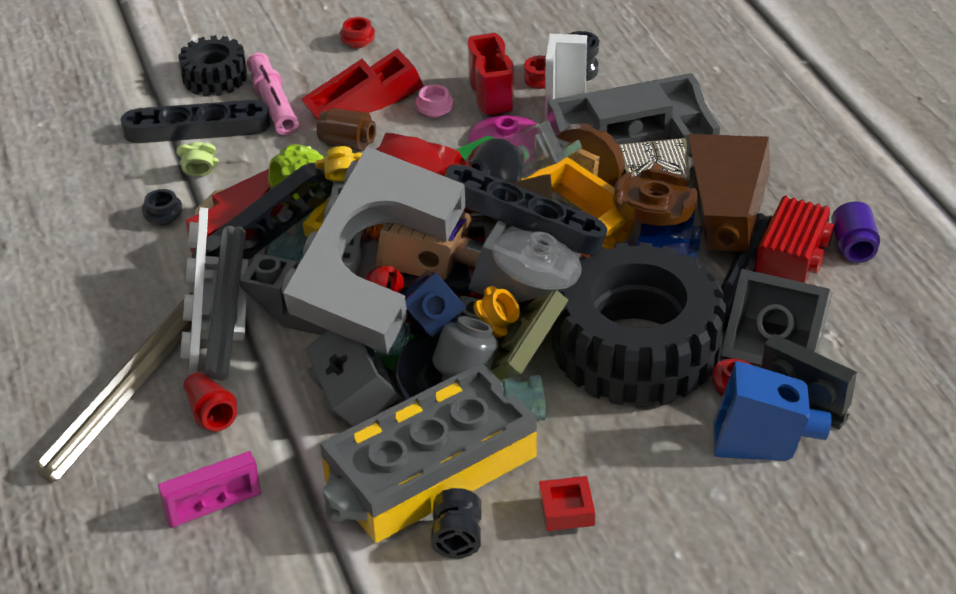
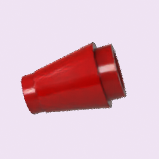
[183,372,237,432]

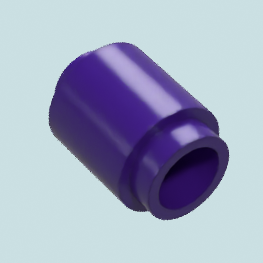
[831,201,880,263]

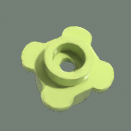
[177,142,219,177]

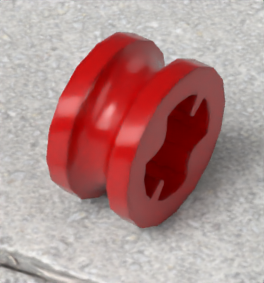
[524,55,546,89]

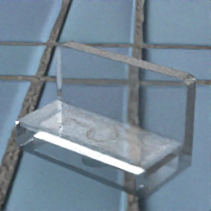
[501,120,582,176]

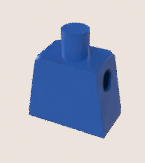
[713,361,831,461]

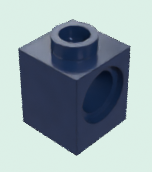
[401,271,466,337]

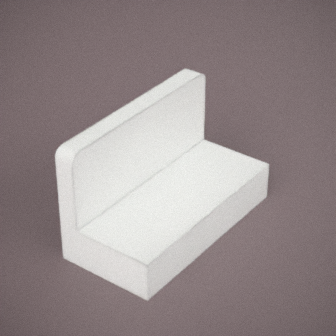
[545,34,587,121]

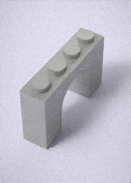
[282,147,465,354]

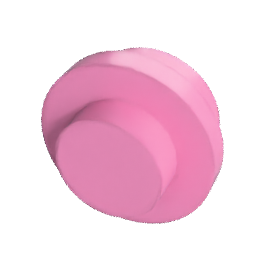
[416,85,453,118]

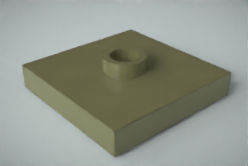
[491,290,568,380]

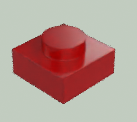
[539,476,596,531]

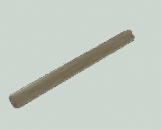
[35,292,194,482]

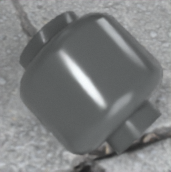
[432,316,499,381]

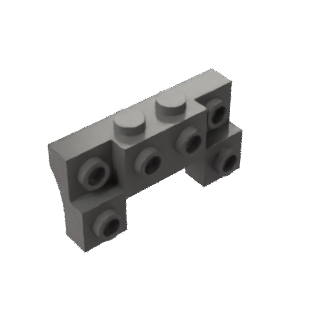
[548,73,720,168]

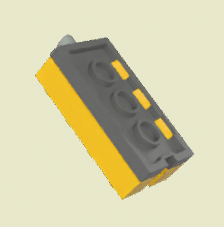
[320,364,537,543]

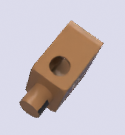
[375,211,484,280]

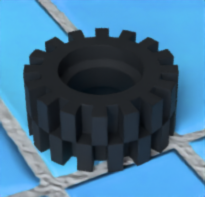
[178,35,247,97]

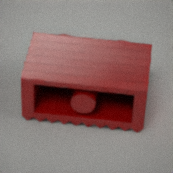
[755,195,835,283]

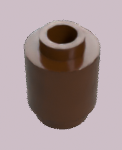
[316,108,376,150]

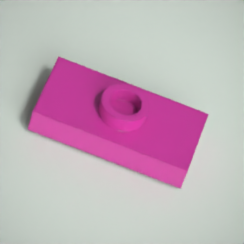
[157,451,261,528]

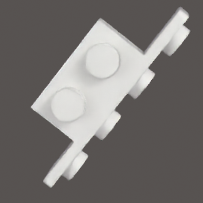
[180,207,248,375]

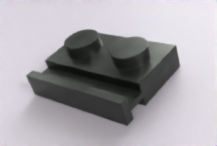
[761,334,857,430]

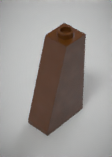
[688,134,770,252]

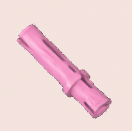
[246,53,299,135]

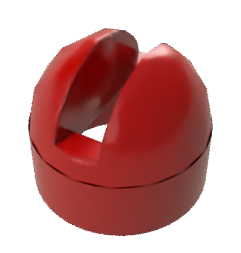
[365,265,404,294]

